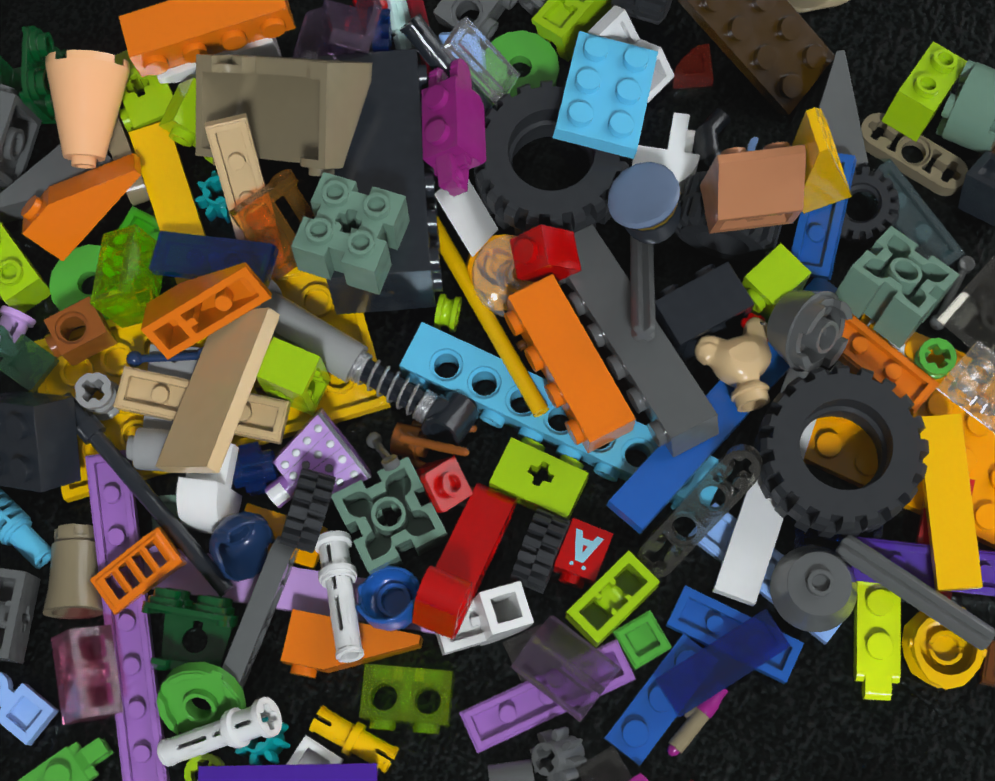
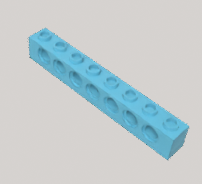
[399,322,729,518]

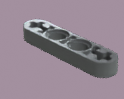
[222,536,299,689]

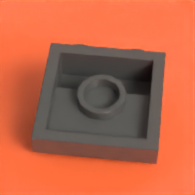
[0,84,42,190]

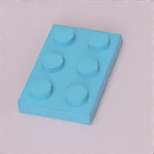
[553,31,658,159]

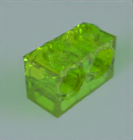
[90,224,167,328]
[359,664,454,734]

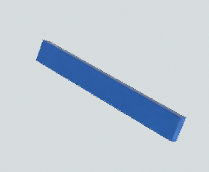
[607,278,838,534]

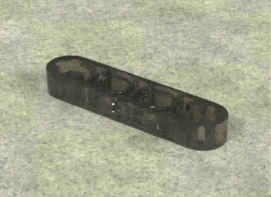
[637,444,763,578]

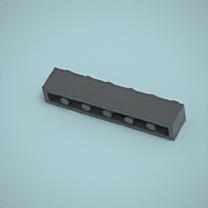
[558,224,719,458]

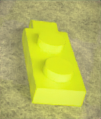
[853,581,901,701]

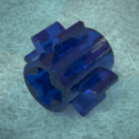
[233,441,279,496]

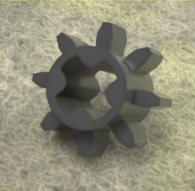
[530,726,587,781]

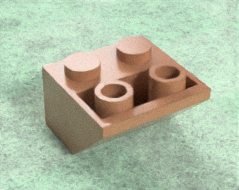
[700,142,806,234]

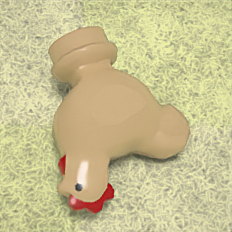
[694,313,772,412]

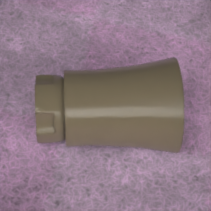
[43,523,103,619]

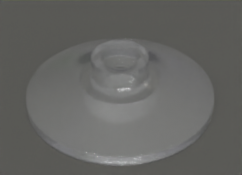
[472,235,535,317]

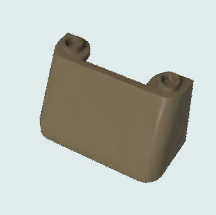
[195,54,372,176]

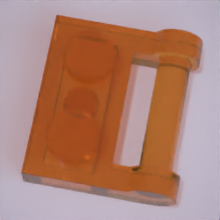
[229,169,315,281]

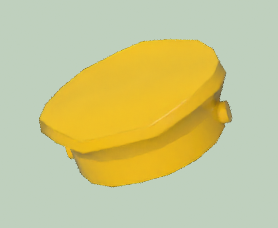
[902,607,987,690]

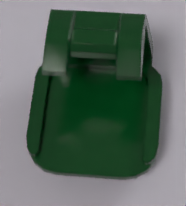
[0,25,66,124]
[141,587,239,672]

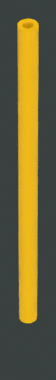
[437,217,549,417]

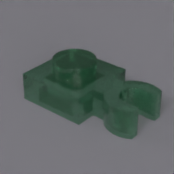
[0,325,59,392]

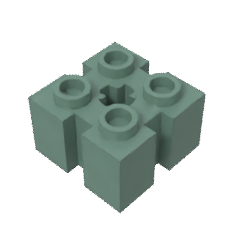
[291,172,410,295]
[835,226,960,349]
[331,457,449,575]

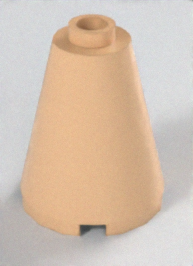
[45,50,130,169]

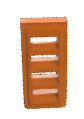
[90,527,187,615]

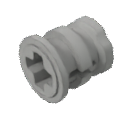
[75,372,120,421]

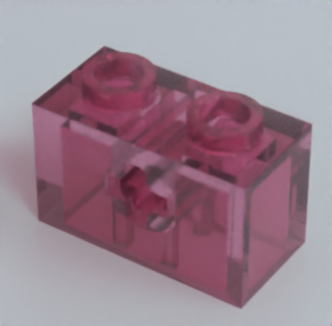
[51,624,123,725]

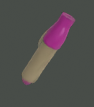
[667,683,728,756]

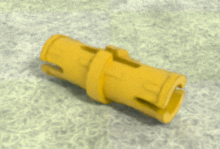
[309,705,399,773]

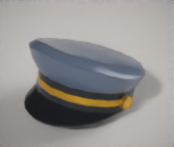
[608,162,681,244]

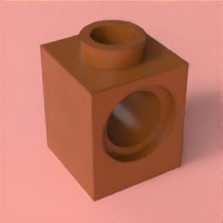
[44,296,117,366]

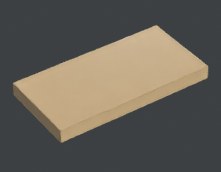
[155,307,280,473]

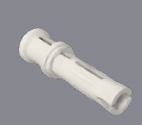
[315,530,364,663]
[157,697,282,767]

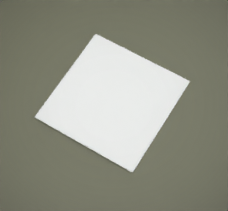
[434,179,498,257]

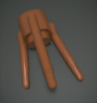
[390,419,477,491]

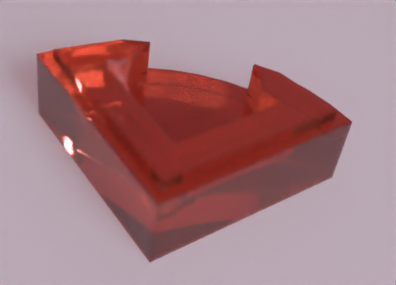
[673,44,714,89]

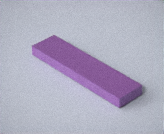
[459,639,636,753]

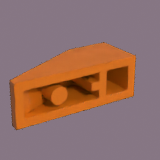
[21,153,141,261]
[141,262,272,360]
[280,609,423,678]

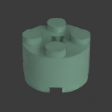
[936,60,995,155]

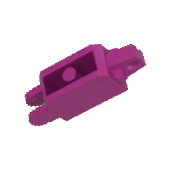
[421,58,486,197]

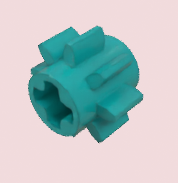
[195,170,231,223]
[235,717,291,765]

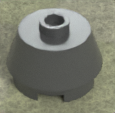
[767,290,852,372]
[770,545,857,632]

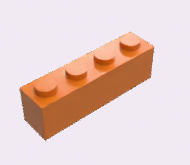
[119,0,296,77]
[504,274,636,453]

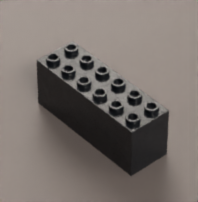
[318,49,443,315]

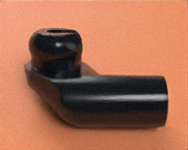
[693,108,730,167]

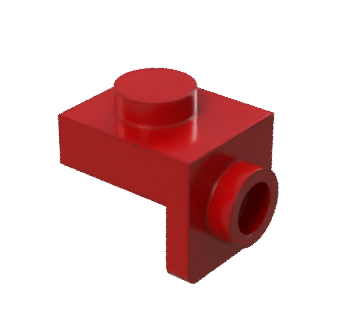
[415,456,473,513]

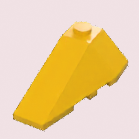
[792,107,852,213]

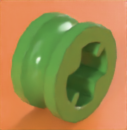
[914,338,957,380]

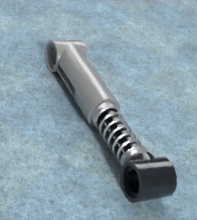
[254,273,479,446]

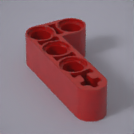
[412,483,518,640]

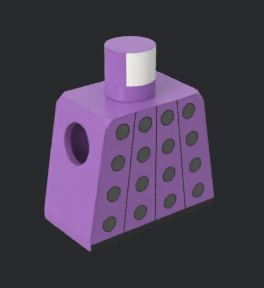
[264,408,371,508]

